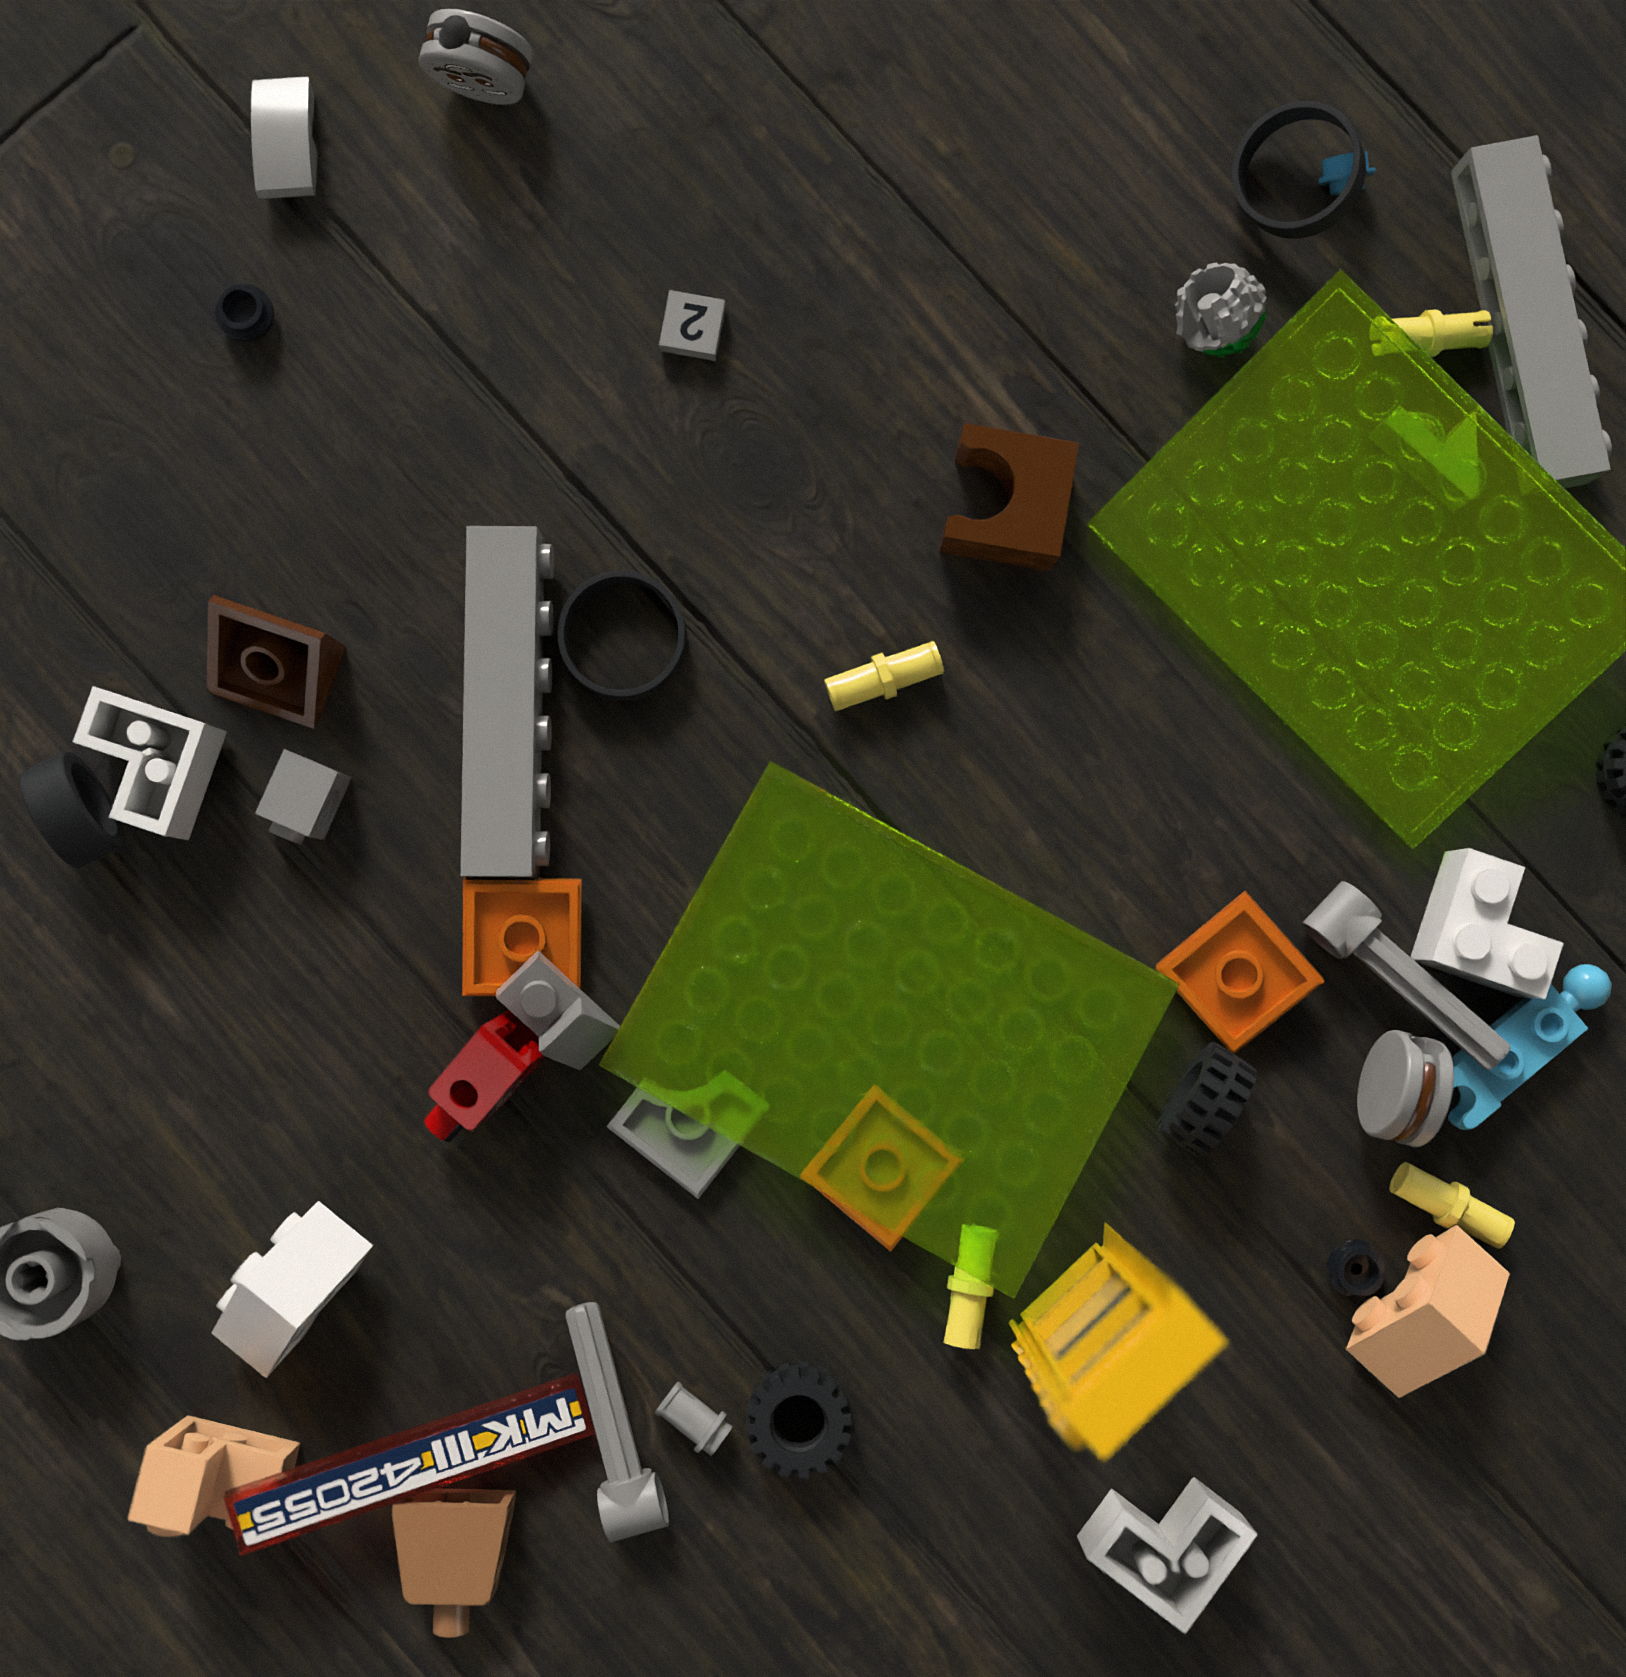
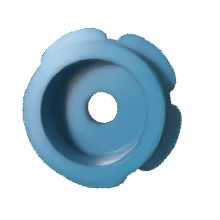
[1318,151,1376,195]

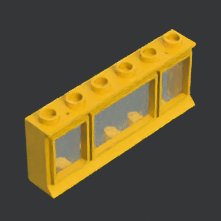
[1008,1222,1227,1460]

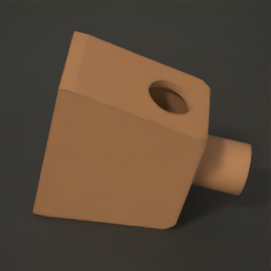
[392,1488,516,1637]

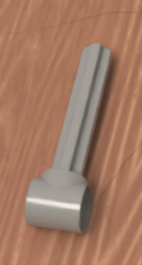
[1301,881,1511,1070]
[565,1302,669,1543]

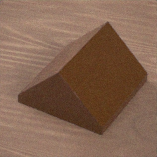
[206,595,346,729]

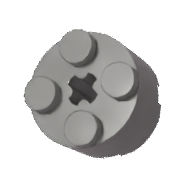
[0,1208,121,1340]

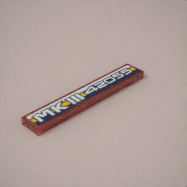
[224,1372,595,1556]

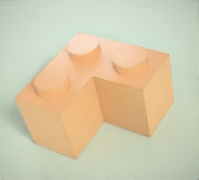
[1346,1225,1510,1398]
[128,1415,300,1537]

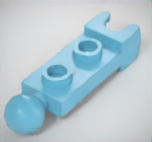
[1448,964,1612,1130]

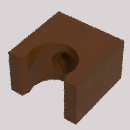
[939,423,1079,572]

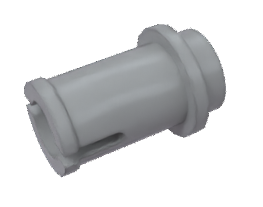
[654,1381,733,1456]

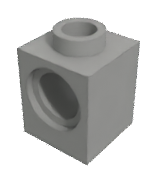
[255,749,352,845]

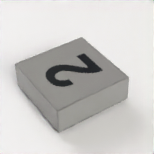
[659,290,726,361]

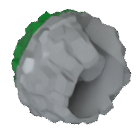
[1175,262,1267,358]

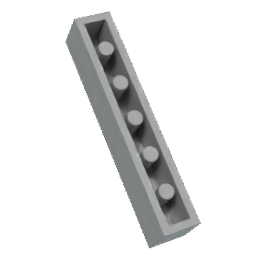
[1451,135,1612,496]
[461,526,554,878]

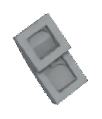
[251,77,318,199]

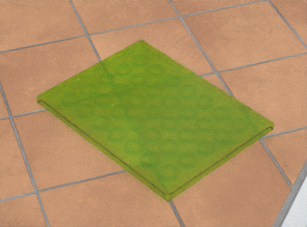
[1086,269,1626,849]
[599,761,1180,1299]

